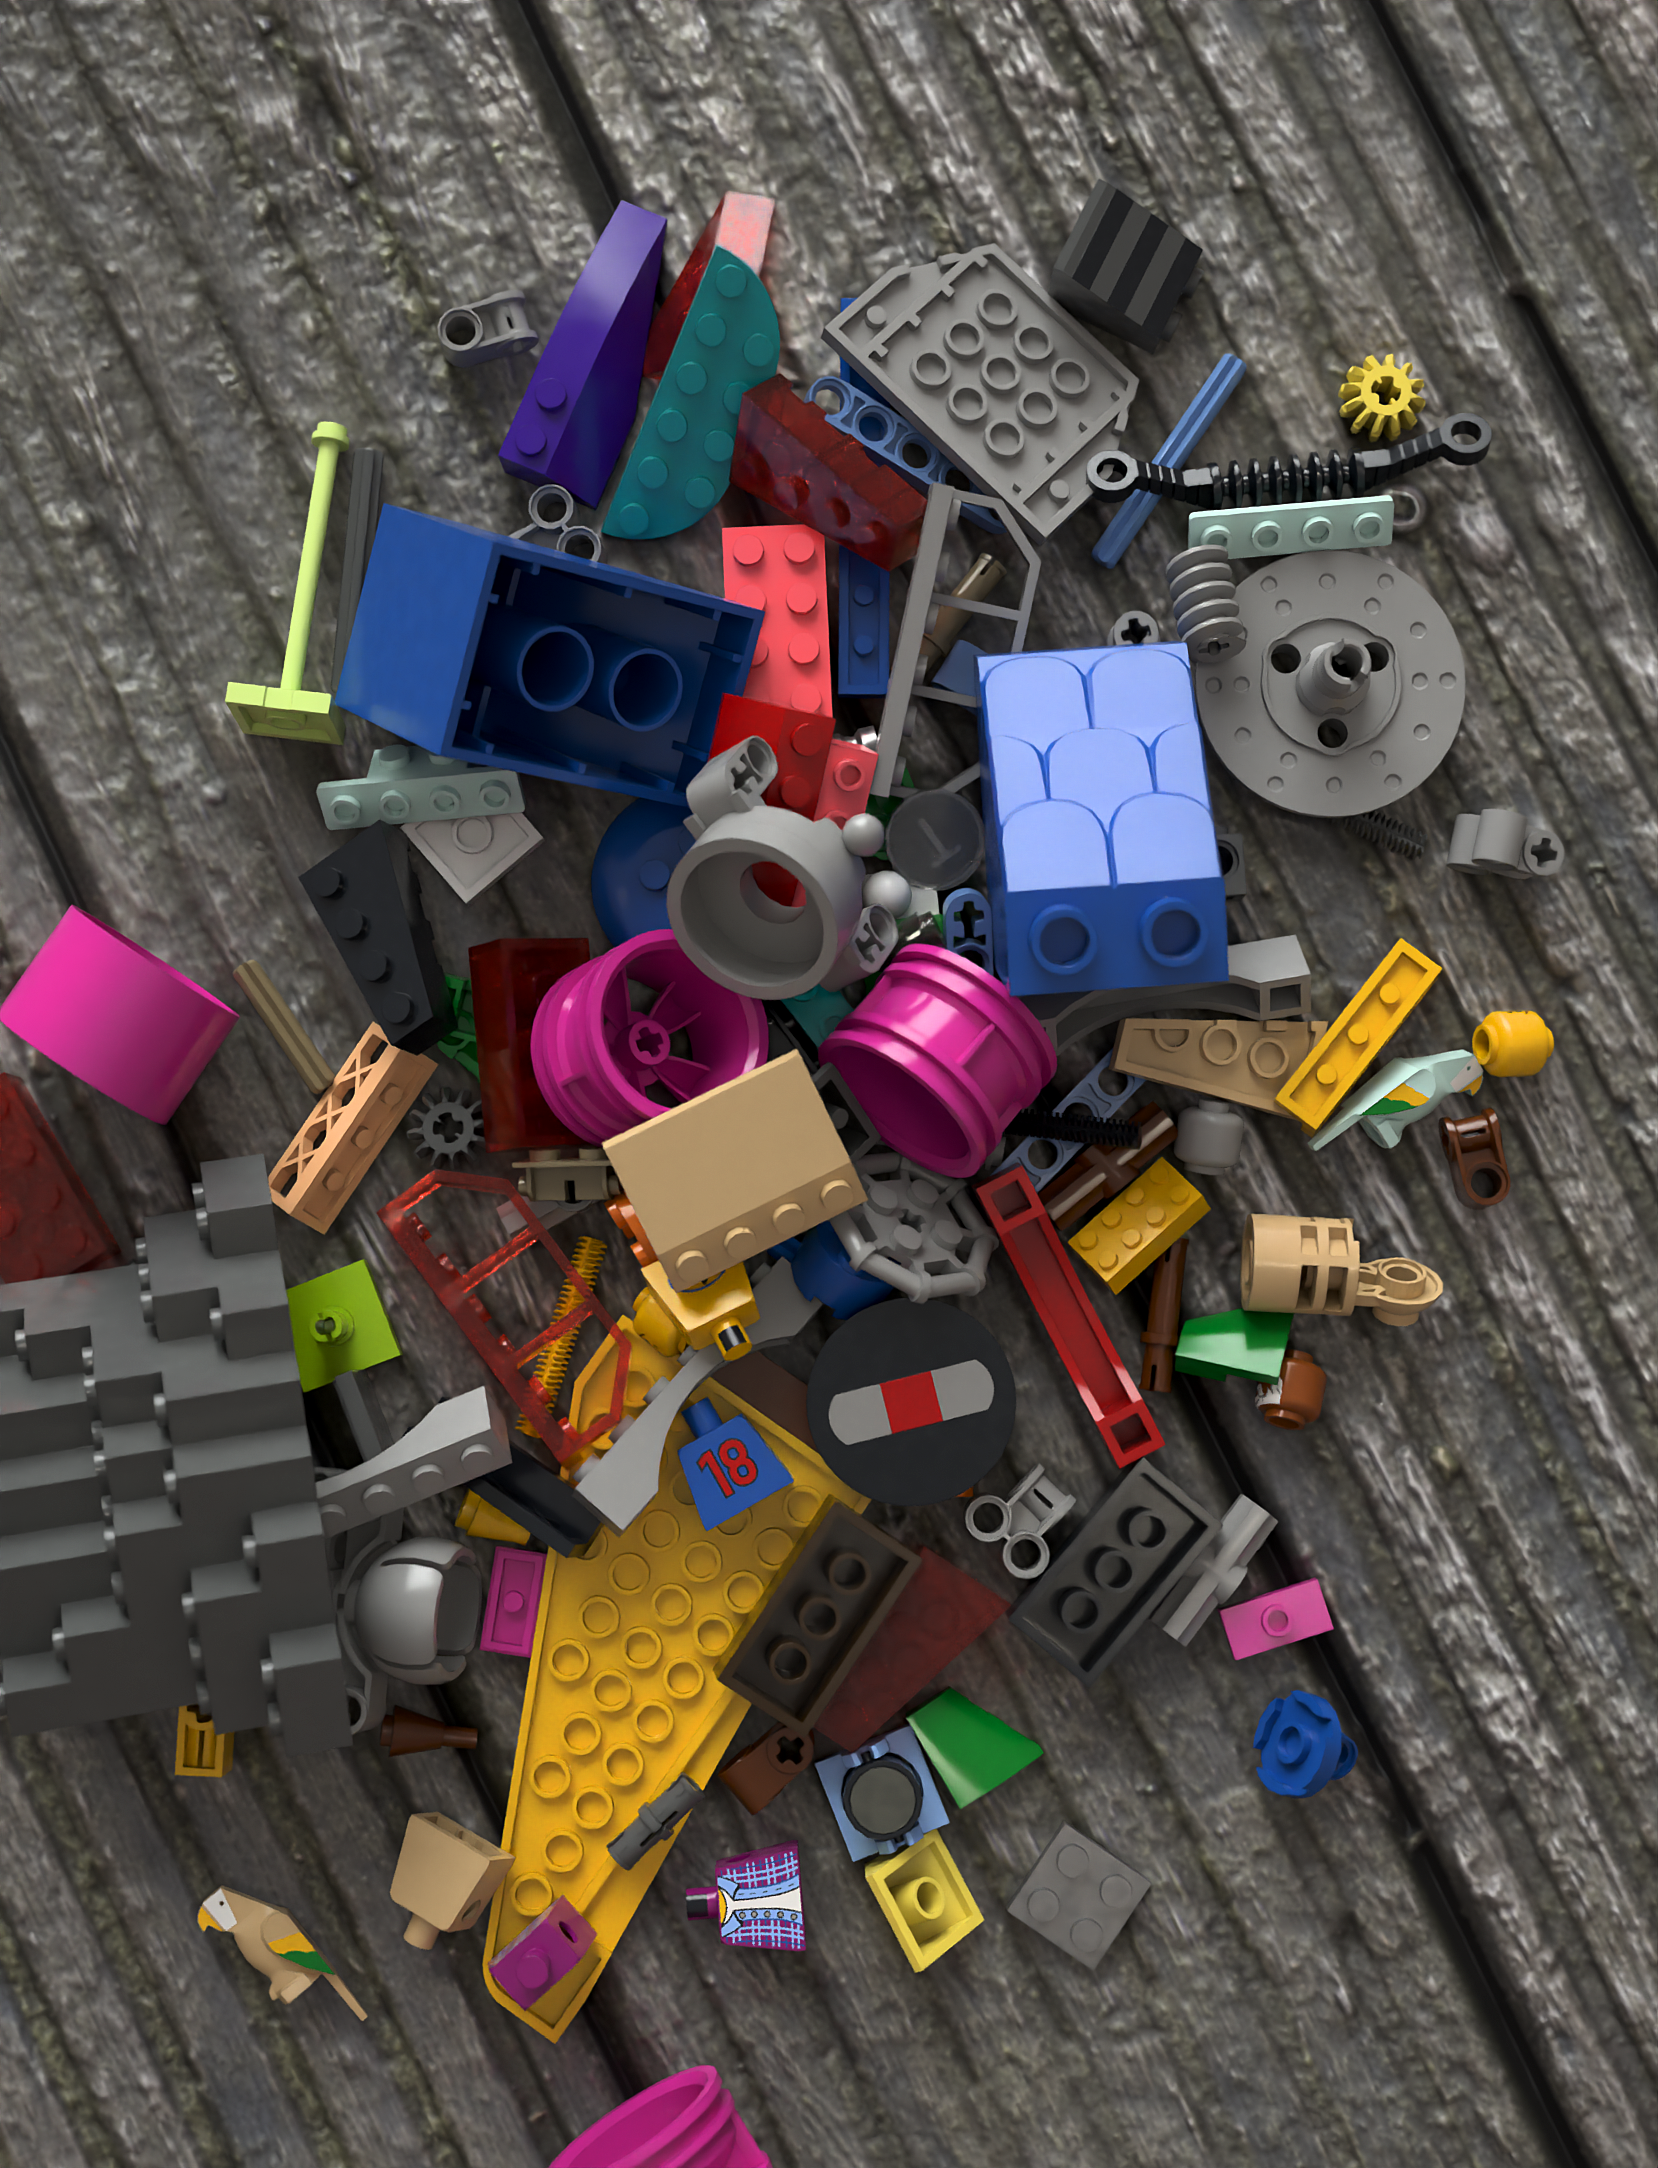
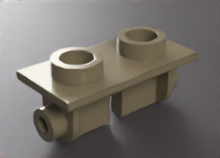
[512,1147,624,1202]

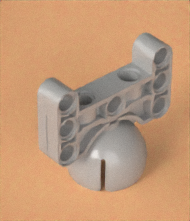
[266,1466,482,1735]

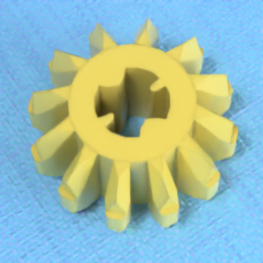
[1338,353,1425,442]

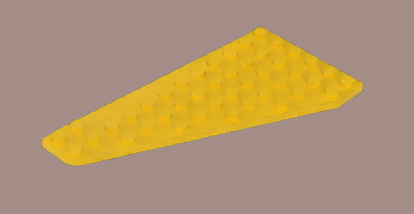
[482,1314,872,2044]

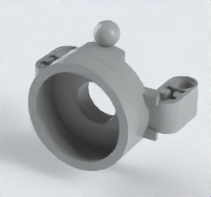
[667,736,899,1000]

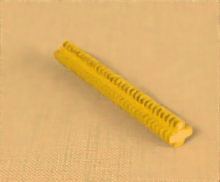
[515,1235,607,1438]

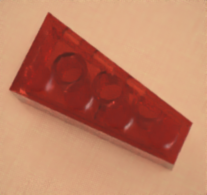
[729,373,928,572]
[813,1542,1012,1753]

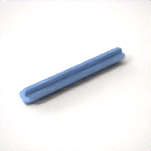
[1091,353,1247,569]

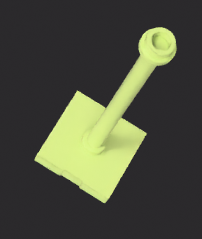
[225,422,350,745]

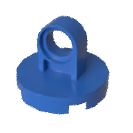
[1254,1690,1358,1799]

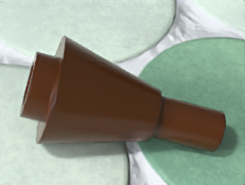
[379,1705,478,1757]

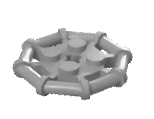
[828,1150,999,1304]

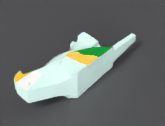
[1307,1049,1483,1151]

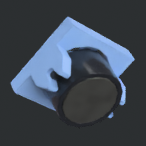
[814,1723,950,1862]

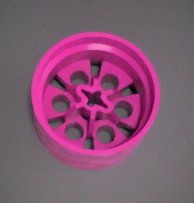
[0,905,240,1125]

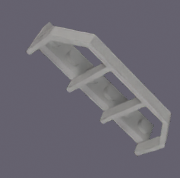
[869,482,1041,799]

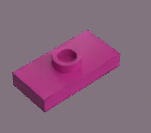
[479,1545,547,1658]
[1217,1578,1334,1661]

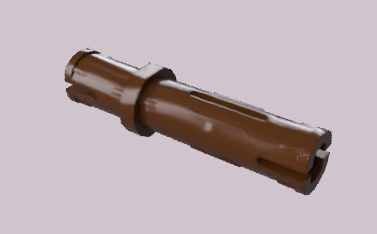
[1138,1238,1189,1393]

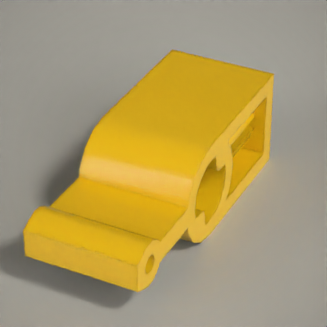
[175,1704,234,1777]

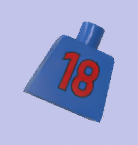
[677,1397,794,1531]

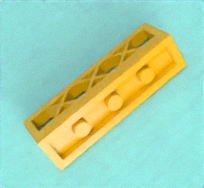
[1274,938,1443,1138]

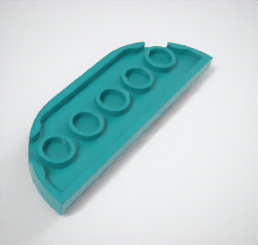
[601,243,780,540]

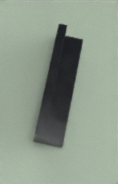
[402,1396,604,1558]

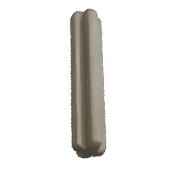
[233,959,336,1094]

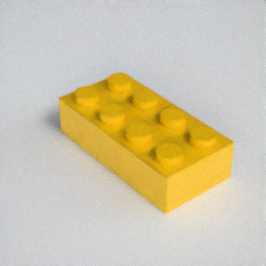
[1067,1157,1211,1295]

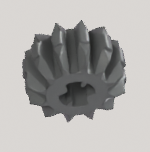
[407,1086,496,1173]

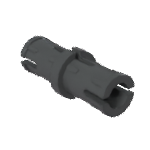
[606,1772,706,1871]

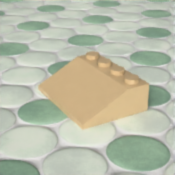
[602,1049,868,1293]

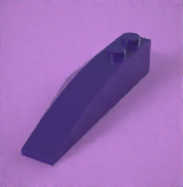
[498,200,668,510]

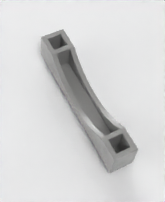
[1003,935,1311,1056]
[572,1256,824,1537]
[315,1386,512,1539]

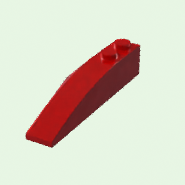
[708,692,836,1000]

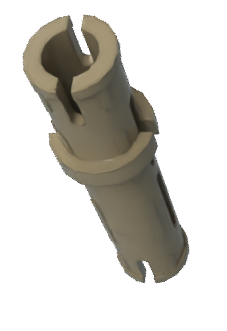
[889,553,1007,676]

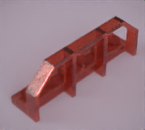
[376,1169,633,1471]

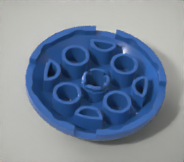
[591,798,696,948]

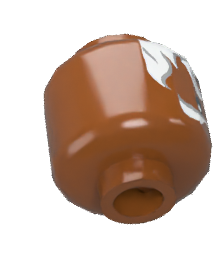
[1255,1350,1327,1430]

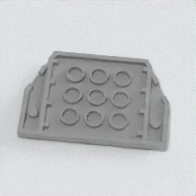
[820,243,1139,546]

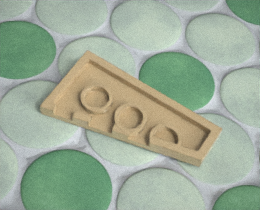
[1108,1018,1328,1121]

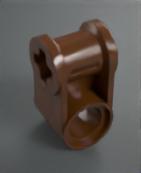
[1439,1107,1511,1210]
[717,1721,815,1815]

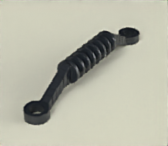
[1086,413,1492,511]

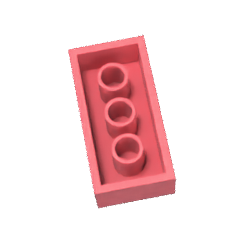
[722,523,833,718]

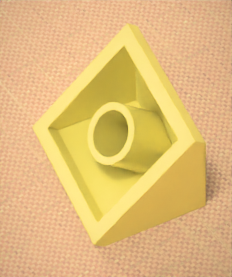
[864,1828,984,1973]

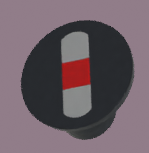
[806,1298,1016,1507]

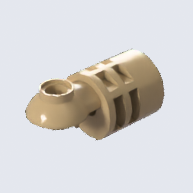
[1240,1214,1443,1326]

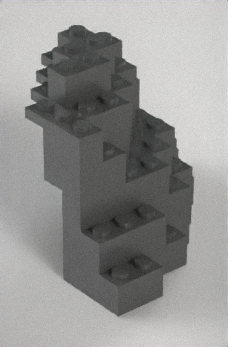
[0,1153,353,1758]

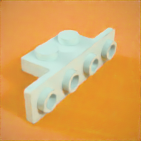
[1188,495,1394,559]
[316,744,526,830]

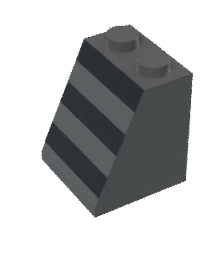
[1048,178,1204,354]

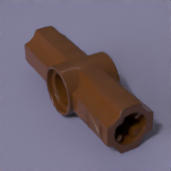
[1037,1101,1178,1232]

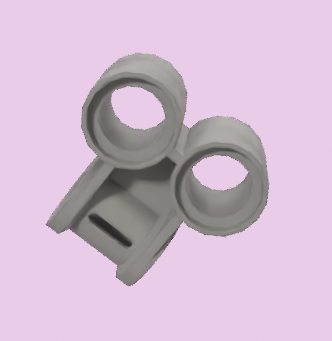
[508,484,608,564]
[1446,809,1564,880]
[963,1463,1077,1579]

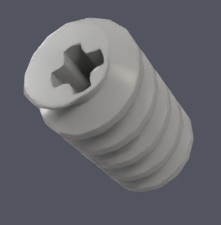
[1165,544,1247,663]

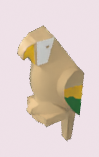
[197,1885,368,2021]

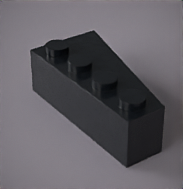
[298,820,459,1056]

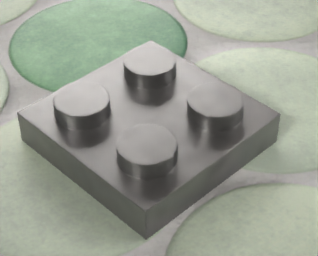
[1006,1820,1152,1971]

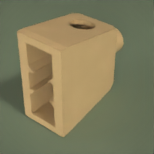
[390,1812,516,1950]

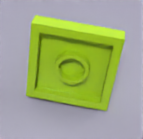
[286,1259,403,1393]

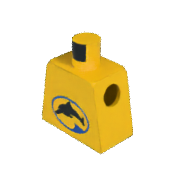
[641,1261,760,1361]

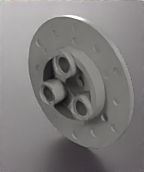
[1195,550,1466,818]

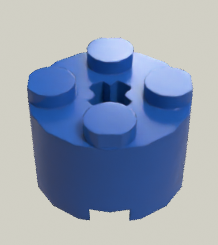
[791,1220,901,1320]

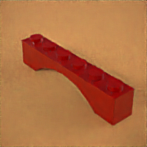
[972,1162,1166,1469]

